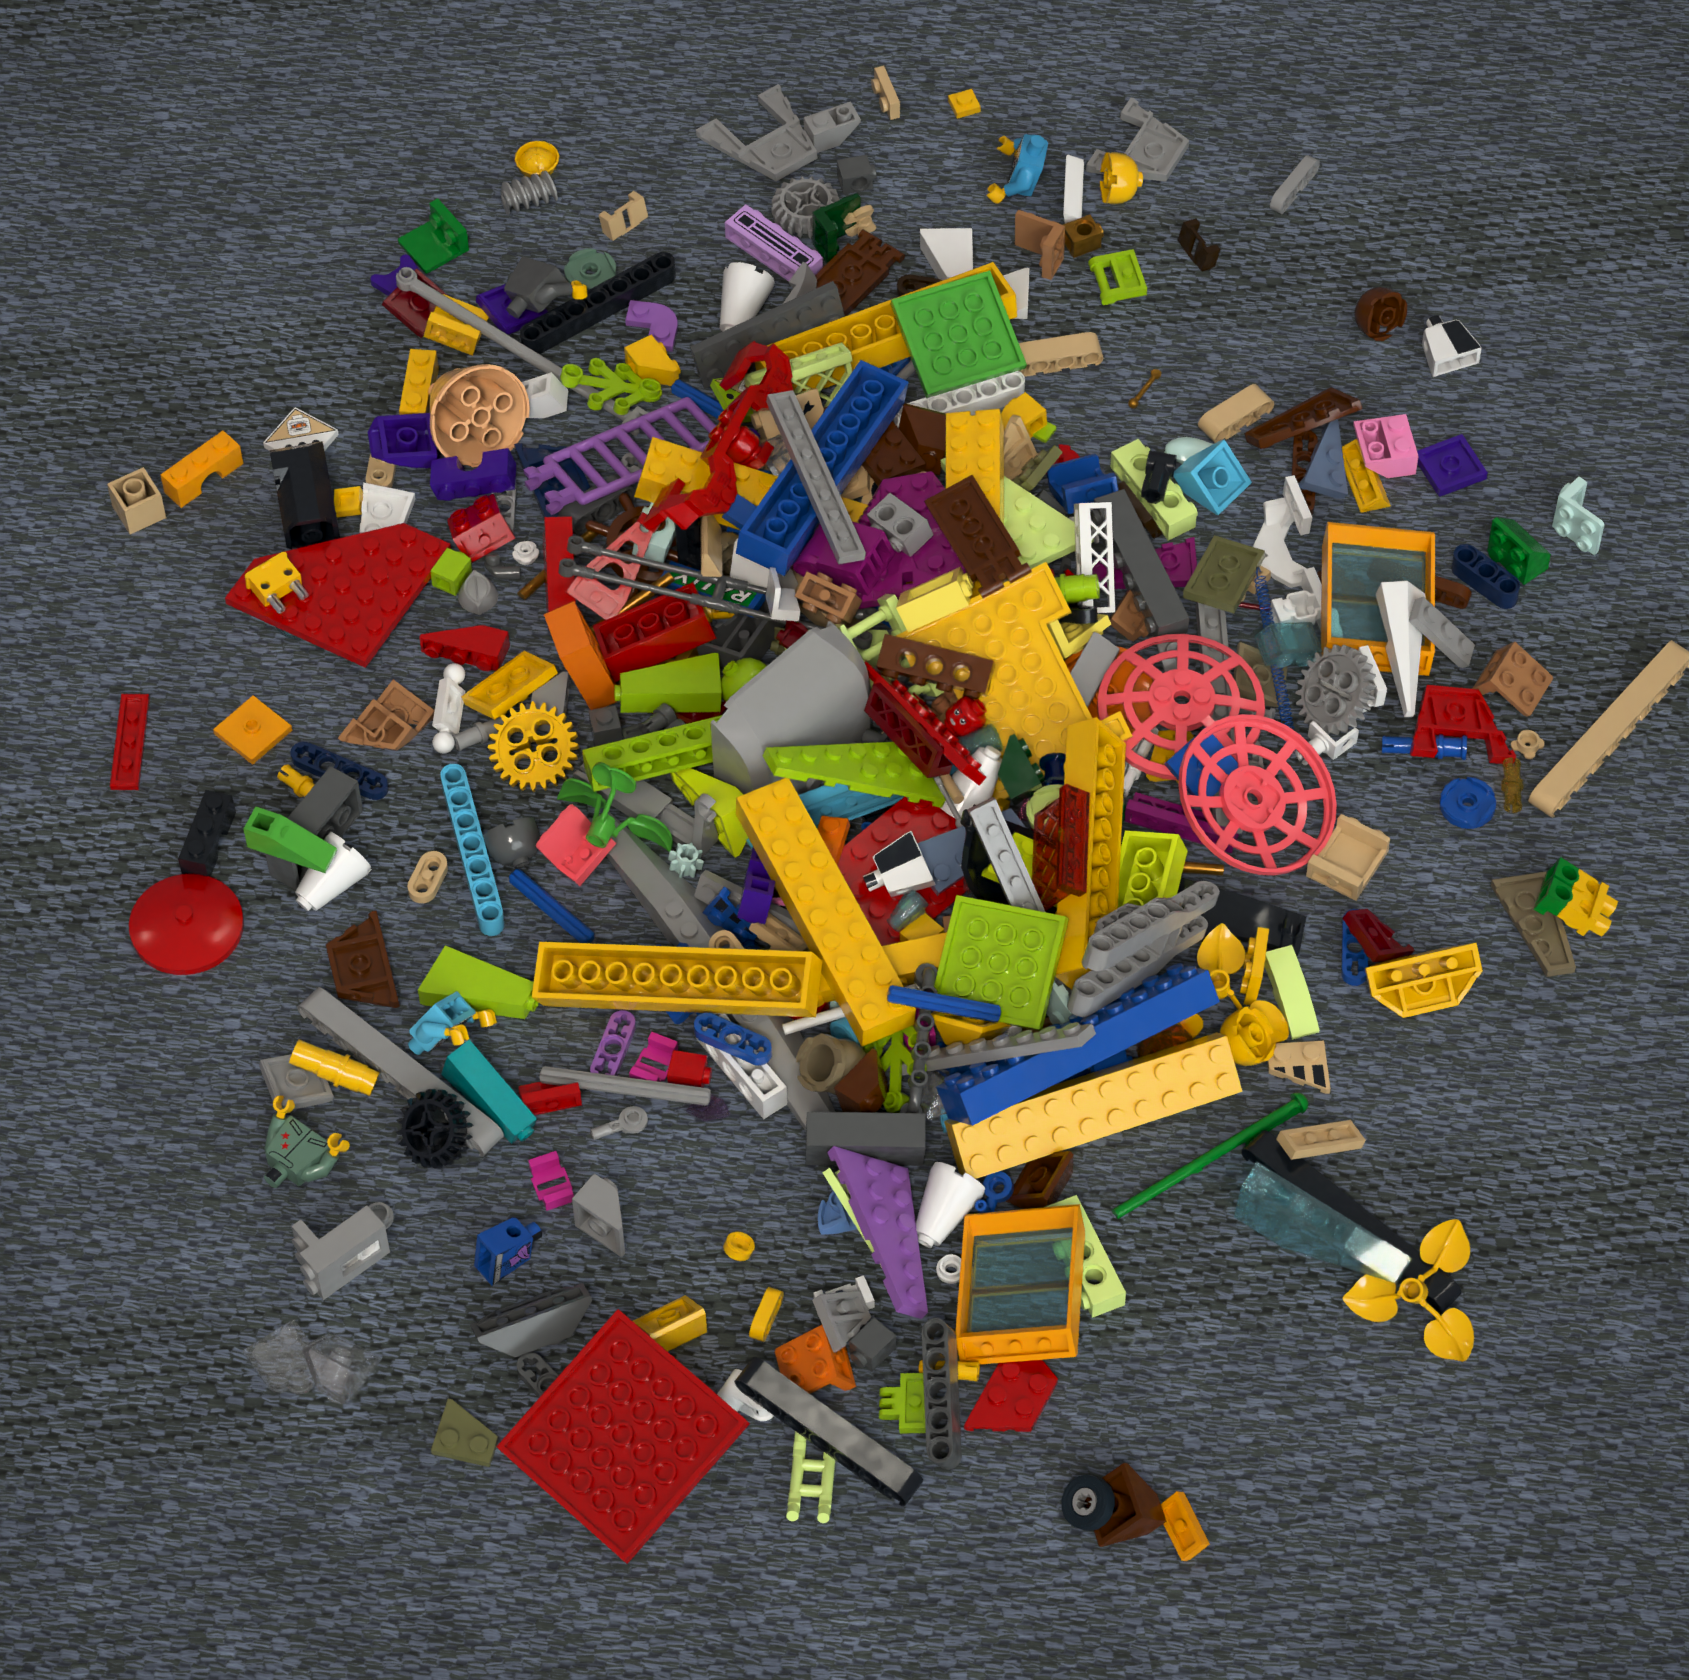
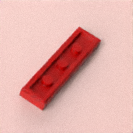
[110,694,150,790]

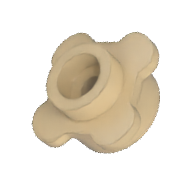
[1511,730,1544,759]

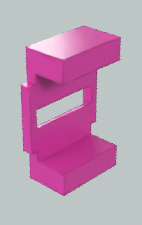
[629,1032,678,1082]
[528,1151,574,1211]

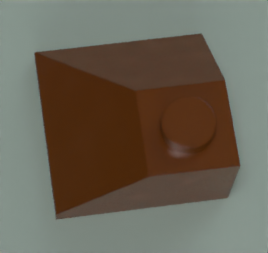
[899,403,946,476]
[834,1048,889,1113]
[1085,1463,1167,1547]

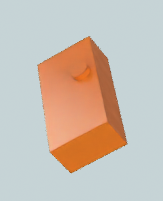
[544,601,618,710]

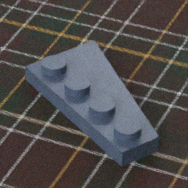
[917,808,1026,896]

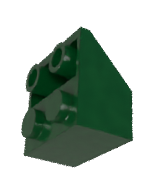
[998,734,1046,806]

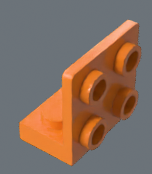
[775,1325,856,1394]

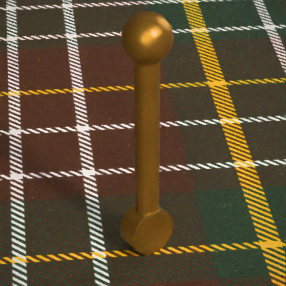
[1128,369,1161,409]

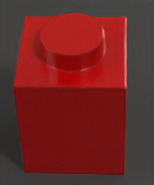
[667,1050,712,1088]

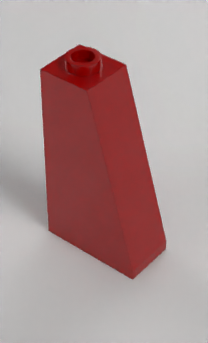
[543,516,576,630]

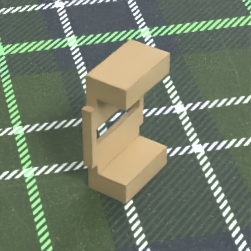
[599,191,648,241]

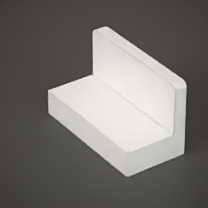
[766,567,800,621]

